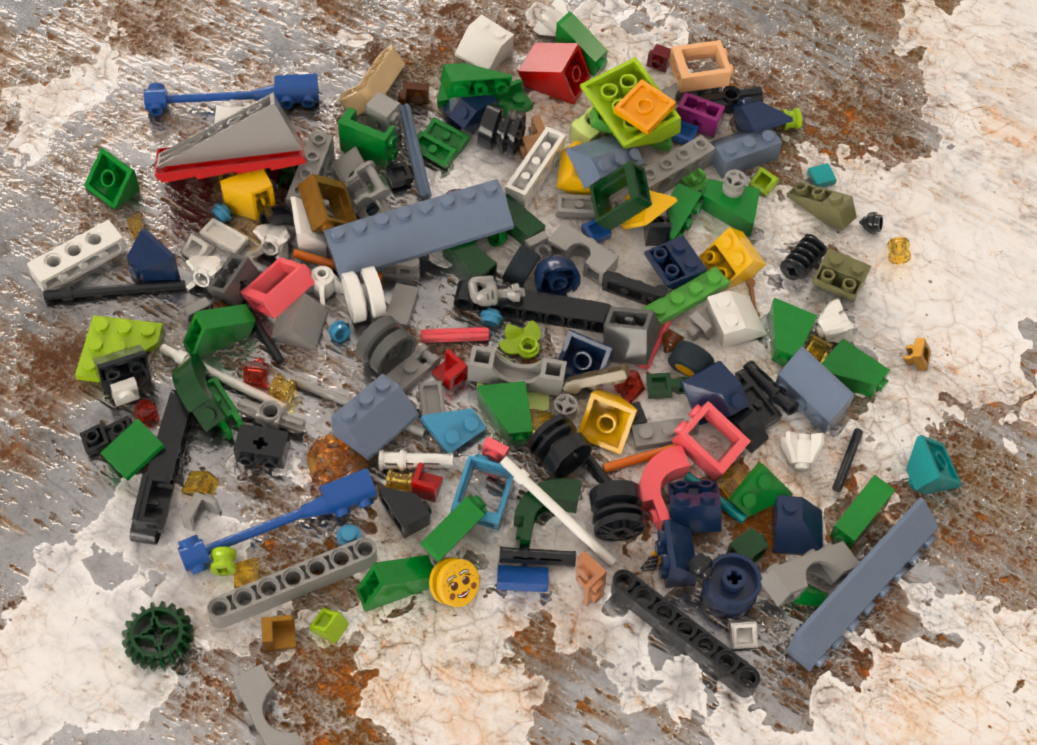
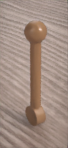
[746,278,760,317]

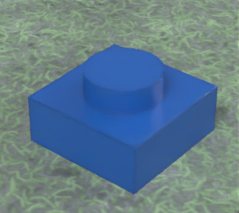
[671,120,699,145]
[581,219,612,243]

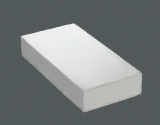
[199,218,250,255]

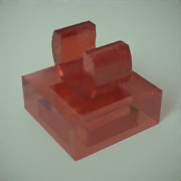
[243,357,269,388]
[614,369,645,403]

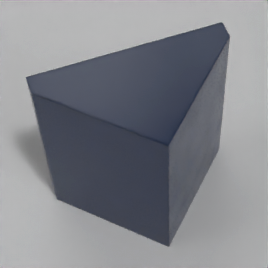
[558,330,613,390]

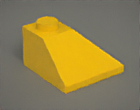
[578,388,637,455]

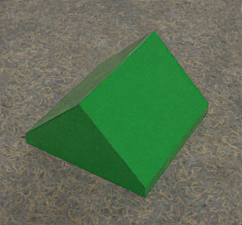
[84,147,140,209]
[100,418,165,481]

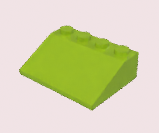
[580,57,681,149]

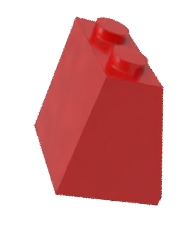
[518,43,591,104]

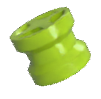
[780,108,802,131]
[210,547,237,576]

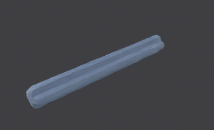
[400,104,432,200]

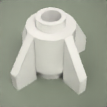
[533,0,568,37]
[252,224,290,259]
[186,256,224,290]
[305,266,344,307]
[814,299,856,343]
[781,431,824,470]

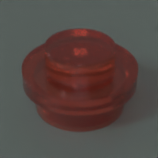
[133,399,158,423]

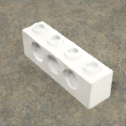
[505,127,566,209]
[27,220,127,291]

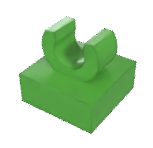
[680,168,708,192]

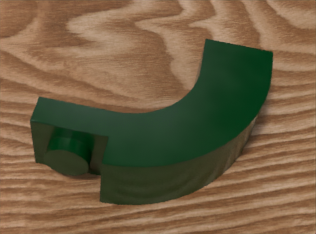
[172,353,228,432]
[513,478,581,549]

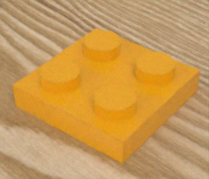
[614,79,676,135]

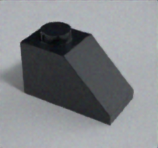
[379,487,432,539]

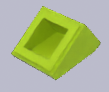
[748,167,780,196]
[309,607,349,643]

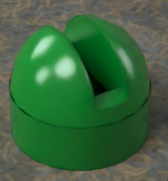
[488,231,507,247]

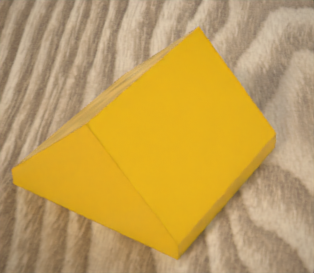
[621,190,677,230]

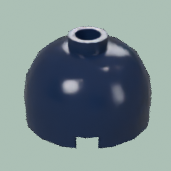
[534,255,581,297]

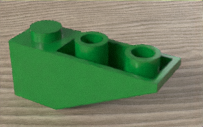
[440,63,512,98]
[666,183,703,241]

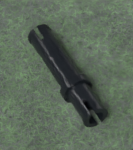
[743,360,799,415]
[499,546,576,567]

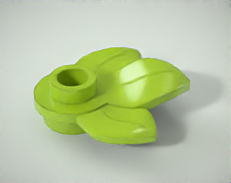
[498,320,541,359]

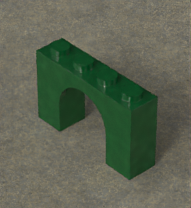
[443,194,546,280]

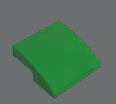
[417,117,471,169]

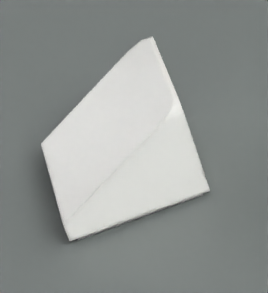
[180,234,215,259]
[728,619,758,649]

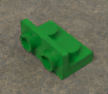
[493,79,533,117]

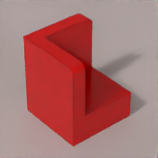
[432,349,468,392]
[411,462,443,503]

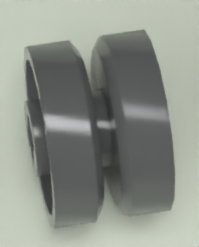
[356,315,417,375]

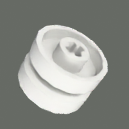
[341,266,387,324]

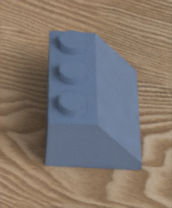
[710,128,782,179]
[565,135,645,189]
[775,346,855,434]
[331,374,419,460]

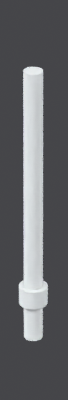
[159,344,287,409]
[500,456,617,567]

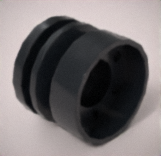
[477,103,526,157]
[527,414,593,479]
[589,480,646,542]

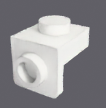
[110,377,140,407]

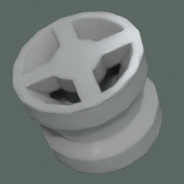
[722,169,747,198]
[553,394,578,422]

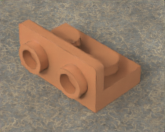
[575,551,607,606]

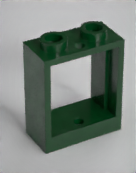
[590,160,652,231]

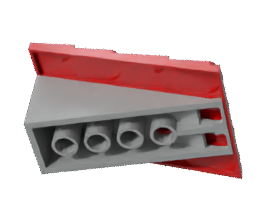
[154,93,306,183]

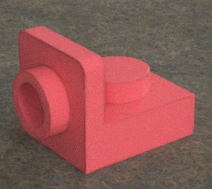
[482,436,509,478]

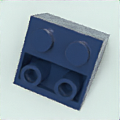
[644,235,707,290]
[668,479,722,533]
[655,520,697,588]

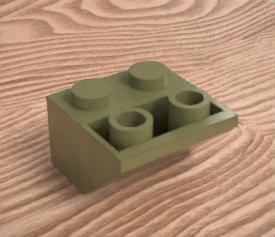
[812,248,871,301]

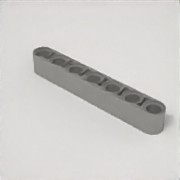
[207,537,377,628]

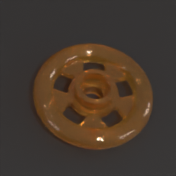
[307,433,366,484]

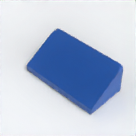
[497,565,549,592]

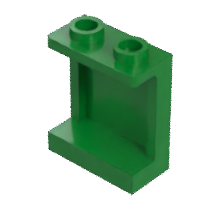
[338,107,398,168]

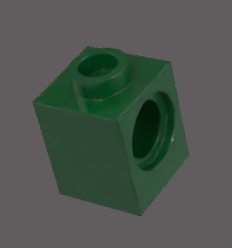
[726,527,769,563]

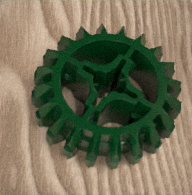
[122,601,195,673]

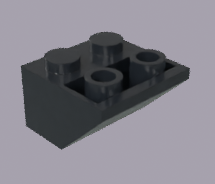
[93,344,151,395]

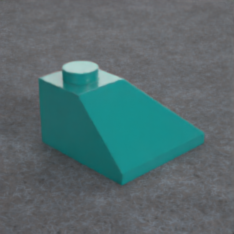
[906,435,962,495]

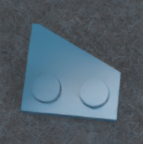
[420,408,487,454]

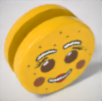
[429,557,480,607]

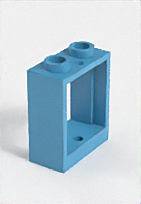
[450,454,515,530]

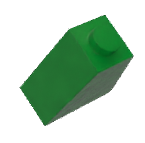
[555,11,608,76]
[700,179,760,236]
[769,298,817,367]
[183,304,256,358]
[821,339,890,397]
[477,381,533,446]
[830,475,895,550]
[420,494,489,562]
[356,555,434,611]

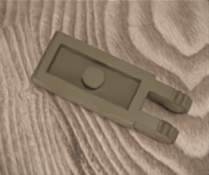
[562,364,630,394]

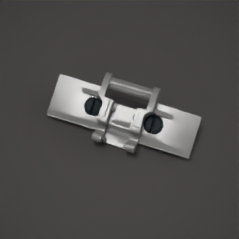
[331,146,391,219]

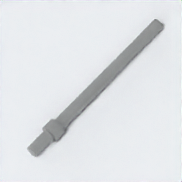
[294,377,427,437]

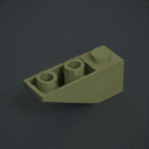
[787,182,857,230]

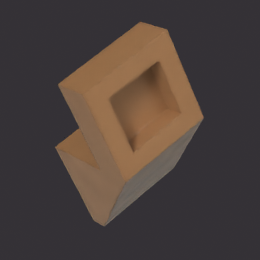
[518,115,545,159]

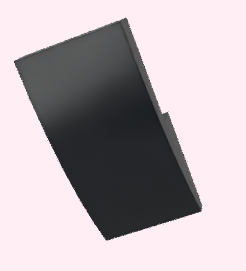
[79,415,132,455]

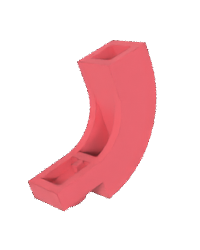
[639,445,690,530]

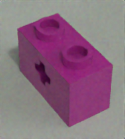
[677,92,725,138]

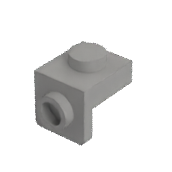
[180,492,221,531]

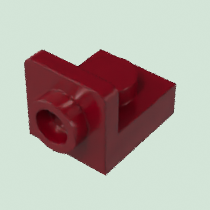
[646,44,671,73]

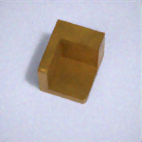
[261,615,296,652]

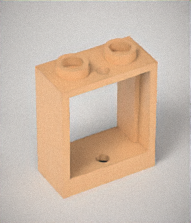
[669,40,734,93]

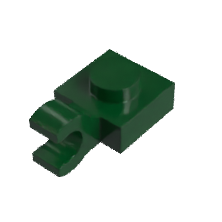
[277,165,298,190]
[646,373,687,399]

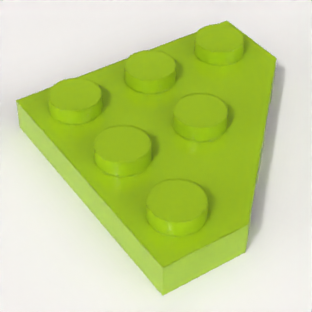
[75,315,164,382]

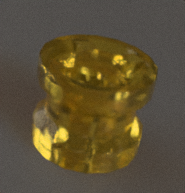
[887,237,911,264]
[268,373,298,403]

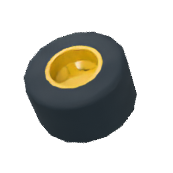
[502,245,540,288]
[668,340,715,377]

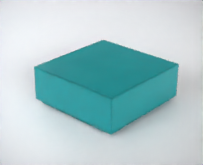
[807,163,837,187]

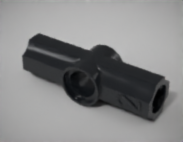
[697,86,763,114]

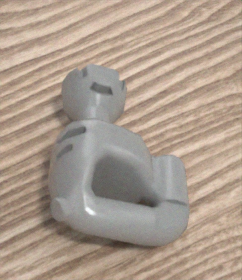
[468,275,525,306]

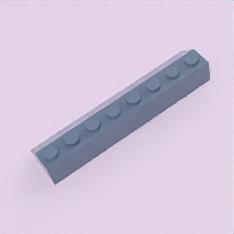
[324,179,514,281]
[786,497,938,672]

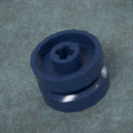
[701,553,762,619]

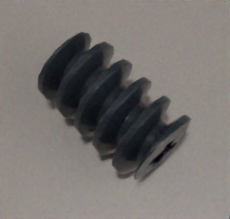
[780,234,827,280]

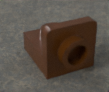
[398,82,430,105]

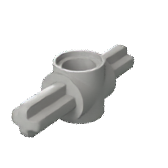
[237,398,306,433]

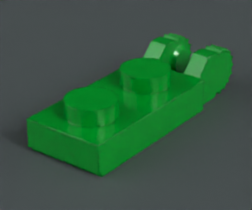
[206,376,245,440]

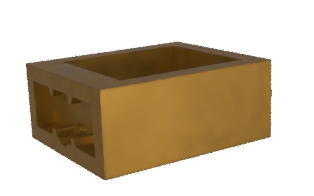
[298,173,357,235]

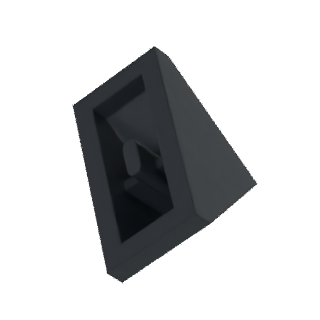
[643,216,671,246]
[727,408,769,453]

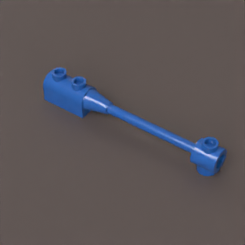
[144,73,319,116]
[177,468,377,575]

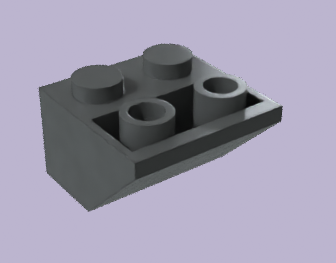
[603,306,661,365]

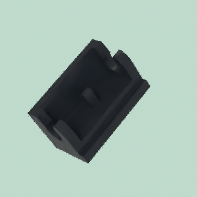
[132,474,174,533]

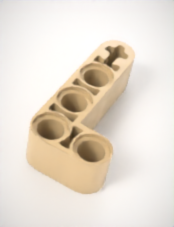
[338,46,405,115]

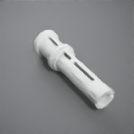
[379,449,453,472]

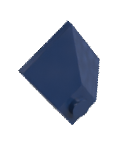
[443,95,500,135]
[732,97,793,133]
[127,227,181,283]
[680,361,750,425]
[772,495,823,556]

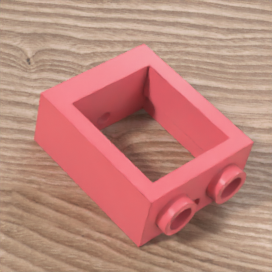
[240,257,315,319]
[671,401,751,481]

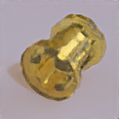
[385,468,413,493]

